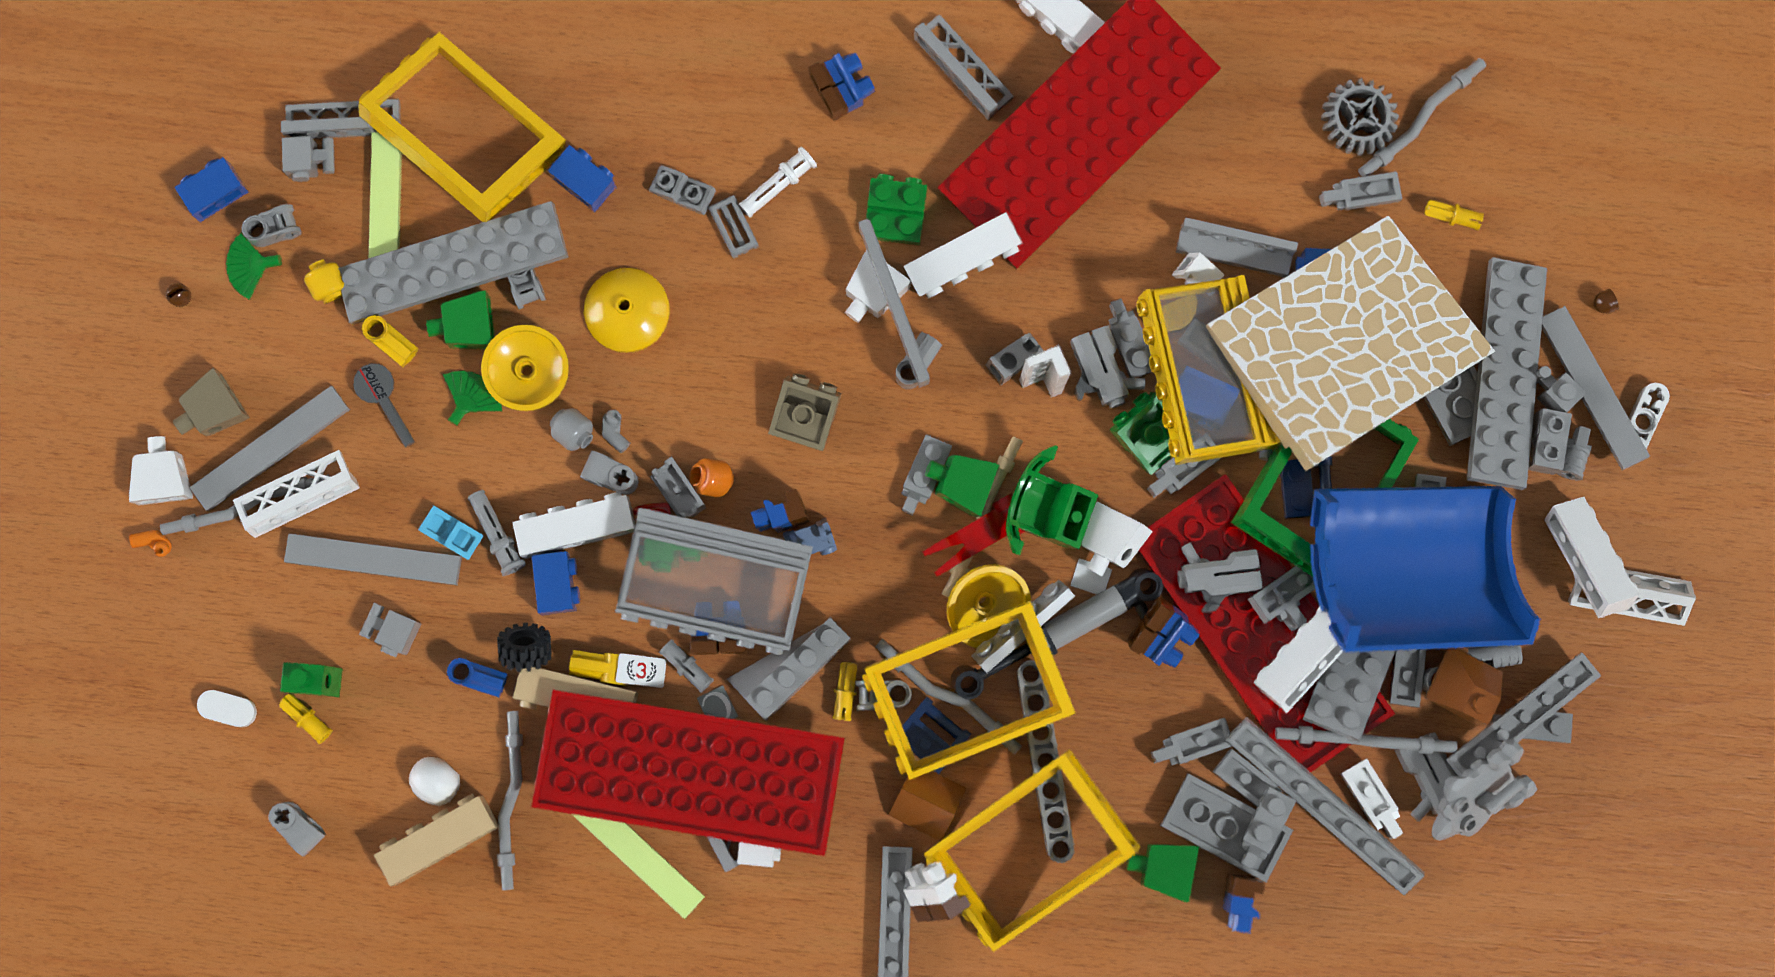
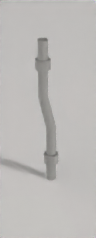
[1358,58,1486,177]
[160,474,330,535]
[875,639,1022,755]
[497,711,523,890]
[1275,726,1457,754]

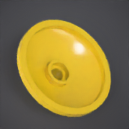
[584,268,670,353]
[481,325,569,411]
[947,564,1031,648]

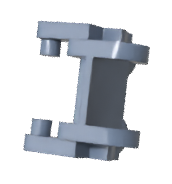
[783,518,837,555]

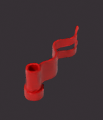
[922,493,1025,577]

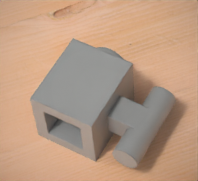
[282,136,335,182]
[1536,366,1587,413]
[359,603,421,657]

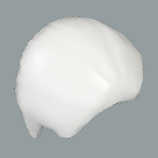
[409,757,461,806]

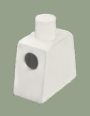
[845,250,911,323]
[129,436,193,505]
[1082,502,1152,576]

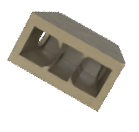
[173,368,250,436]

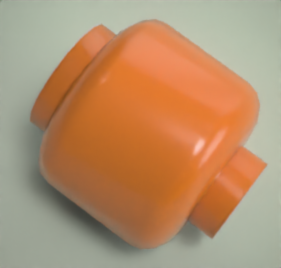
[689,458,734,498]

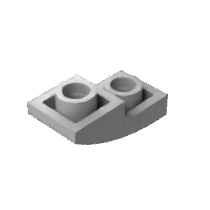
[649,165,716,215]

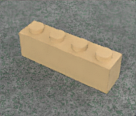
[513,667,639,713]
[374,794,498,886]

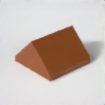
[889,771,967,841]

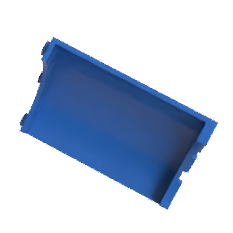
[1310,486,1540,652]

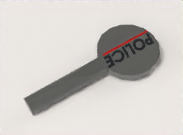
[353,364,415,448]

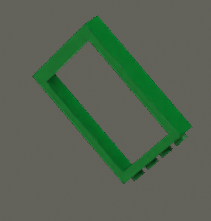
[1231,419,1419,577]

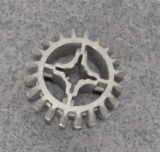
[1321,78,1399,155]

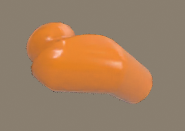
[129,530,172,557]

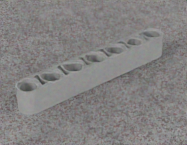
[1017,660,1074,863]

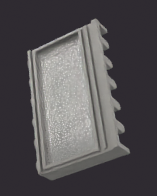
[615,508,813,655]

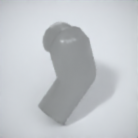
[602,410,630,453]

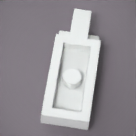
[1340,758,1403,840]

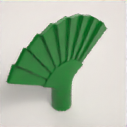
[226,233,282,300]
[443,371,502,426]

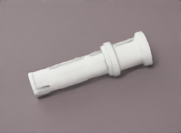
[739,147,817,218]

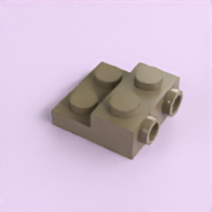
[768,373,842,451]

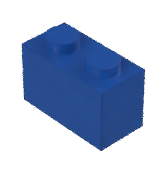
[547,145,616,213]
[174,157,248,222]
[532,551,580,616]

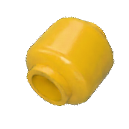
[304,259,344,304]

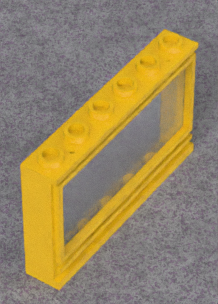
[1136,275,1282,465]

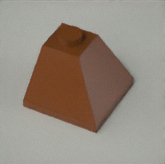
[1425,648,1503,725]

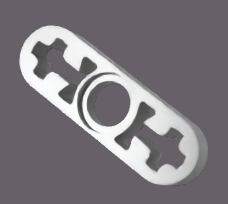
[1629,383,1670,449]

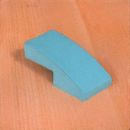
[418,505,484,560]

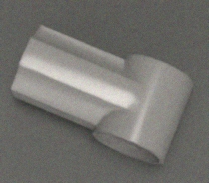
[896,332,942,390]

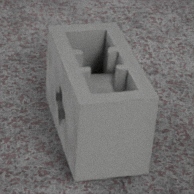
[1528,408,1572,475]

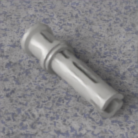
[467,490,526,576]

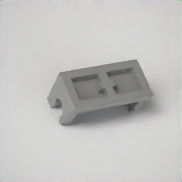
[650,456,706,519]

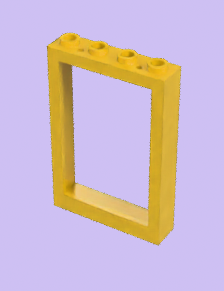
[358,32,566,222]
[862,601,1075,780]
[924,749,1140,952]

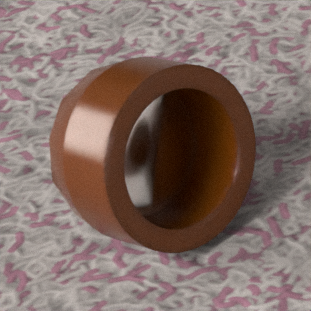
[166,283,191,307]
[1594,289,1619,314]

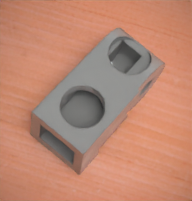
[986,333,1044,386]

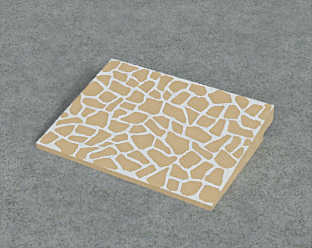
[1205,216,1495,471]

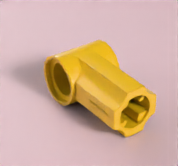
[362,315,419,367]
[569,650,626,686]

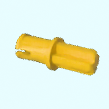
[1425,200,1484,231]
[833,662,857,721]
[279,694,333,744]

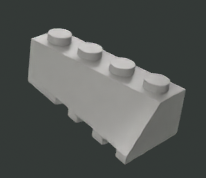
[727,618,851,721]

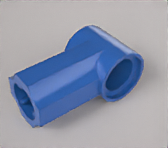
[447,658,508,698]

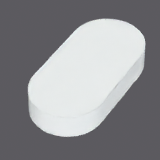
[197,690,257,727]

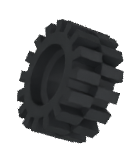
[497,623,552,672]

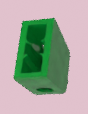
[426,291,495,350]
[925,455,999,517]
[280,662,343,698]
[1126,844,1199,903]

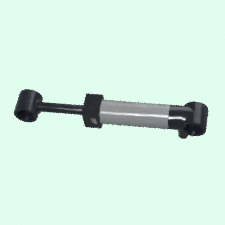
[950,568,1163,699]

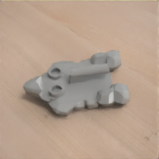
[1432,738,1537,841]

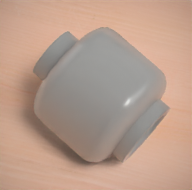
[550,408,593,451]

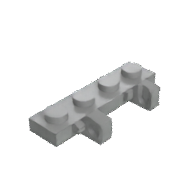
[1248,566,1315,631]

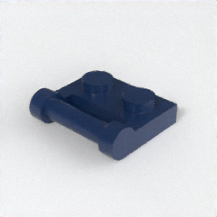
[1280,456,1333,519]
[902,697,972,774]

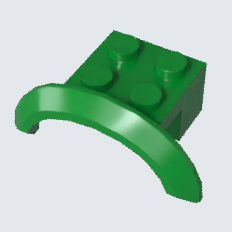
[1006,445,1099,556]

